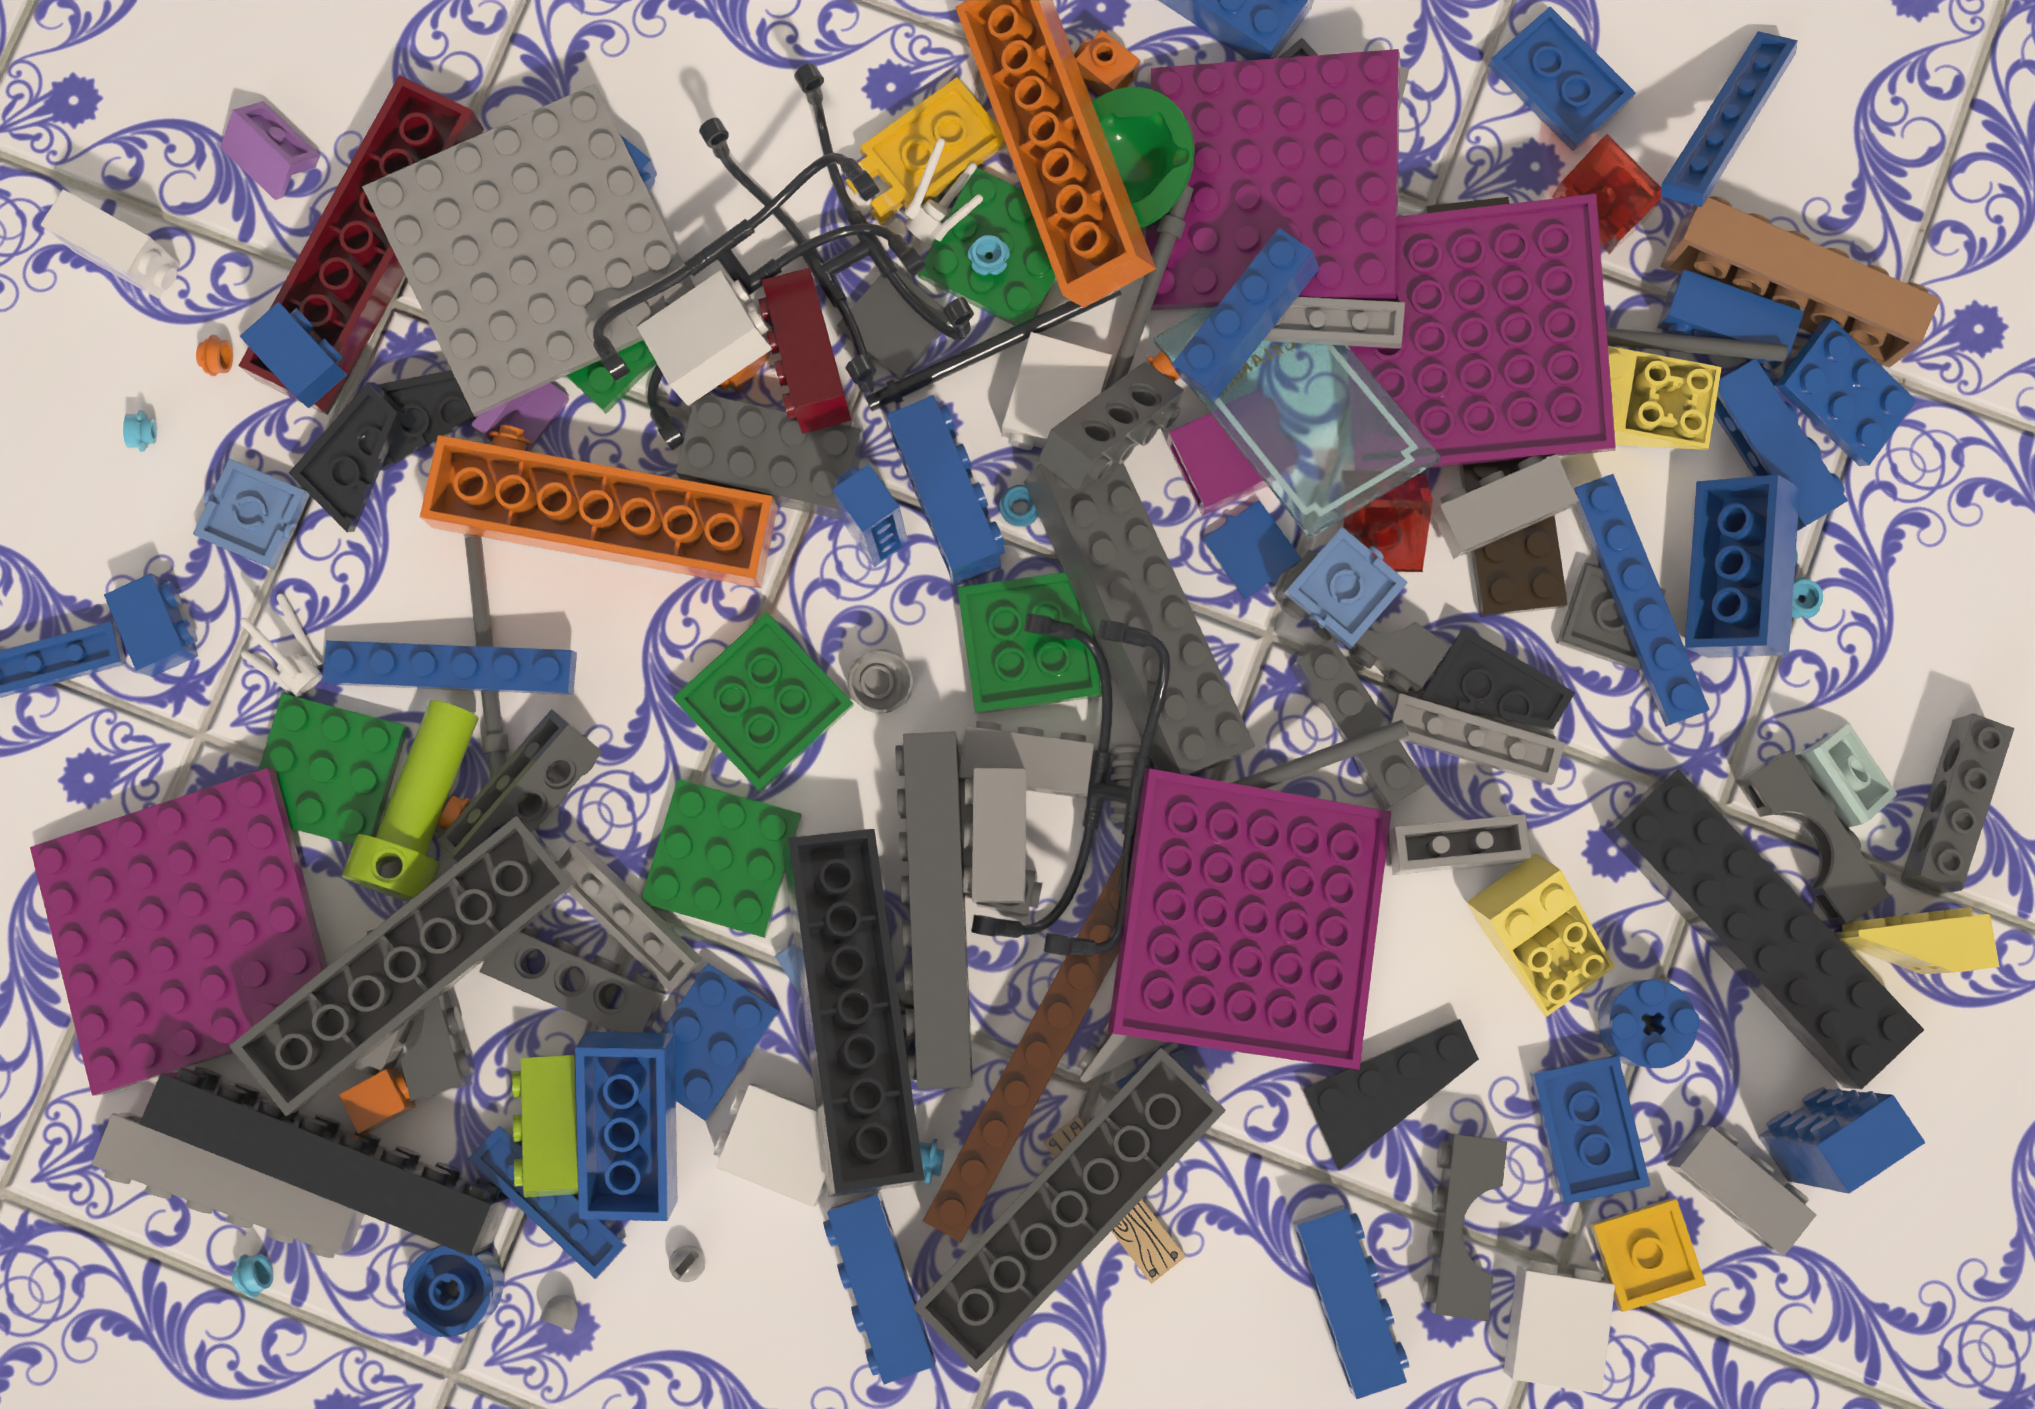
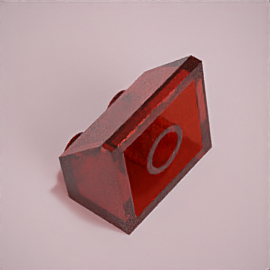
[1552,134,1664,255]
[1338,472,1433,572]

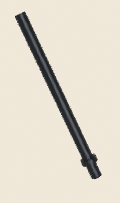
[865,289,1122,412]

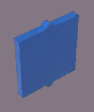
[1202,501,1302,599]

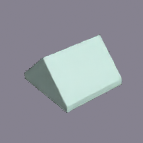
[1797,723,1897,828]

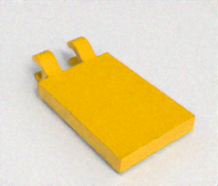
[845,77,1007,226]

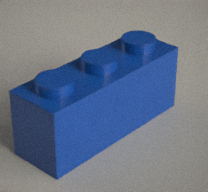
[1657,269,1804,369]

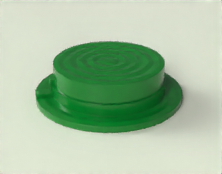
[1092,87,1195,228]

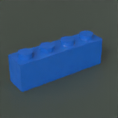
[1172,228,1319,403]
[1714,359,1848,531]
[832,464,909,568]
[823,1191,936,1385]
[1293,1205,1410,1400]

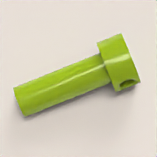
[341,700,479,902]

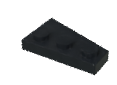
[362,370,477,471]
[289,382,404,533]
[1419,627,1576,729]

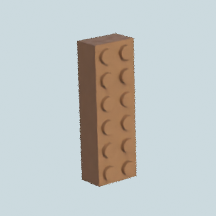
[1660,196,1941,368]

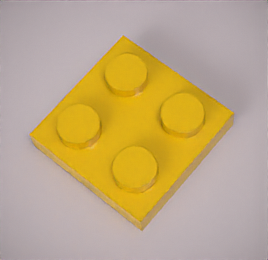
[1589,1198,1706,1312]

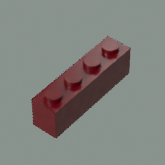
[758,267,852,434]

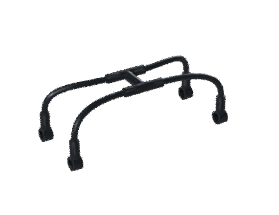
[699,63,974,394]
[593,153,927,450]
[971,613,1170,957]

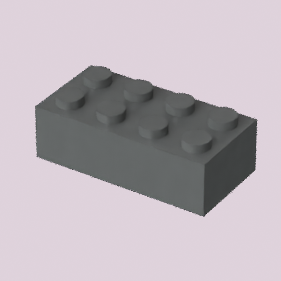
[676,394,865,520]

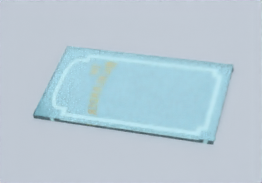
[1153,307,1441,539]

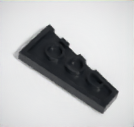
[1301,1019,1479,1171]

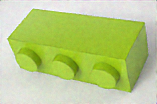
[512,1055,579,1198]

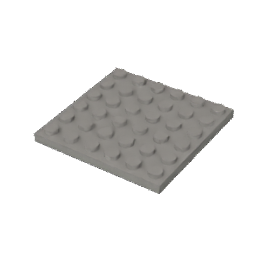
[362,84,695,417]

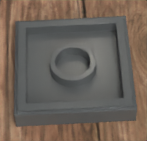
[836,270,950,380]
[1557,563,1666,671]

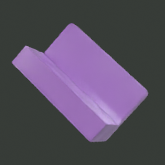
[221,101,320,200]
[471,383,569,452]

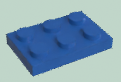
[1488,6,1636,152]
[1775,319,1917,466]
[660,963,780,1121]
[1530,1055,1650,1205]

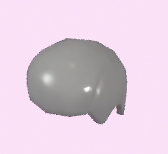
[847,649,914,714]

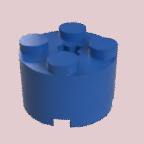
[1597,979,1700,1068]
[402,1245,505,1337]

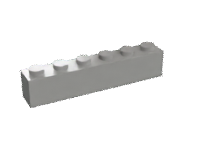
[92,1113,364,1258]

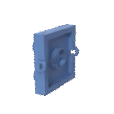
[193,458,310,570]
[1284,527,1408,649]

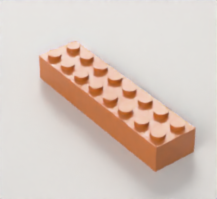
[955,0,1156,308]
[419,435,778,588]

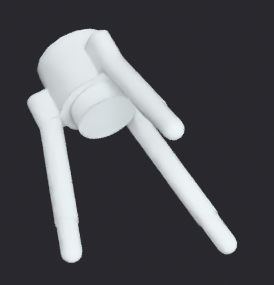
[904,138,983,244]
[240,593,324,697]

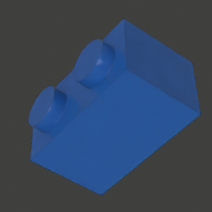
[239,302,347,408]
[104,573,198,677]

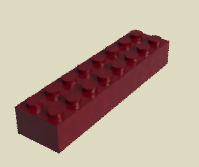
[238,75,484,415]

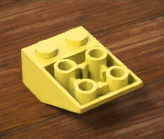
[1608,346,1722,450]
[1467,853,1615,1017]
[1834,907,2000,974]

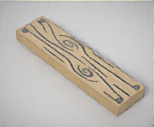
[1043,1115,1186,1284]

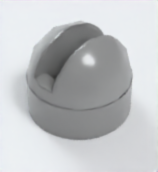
[669,1245,706,1282]
[539,1295,578,1331]

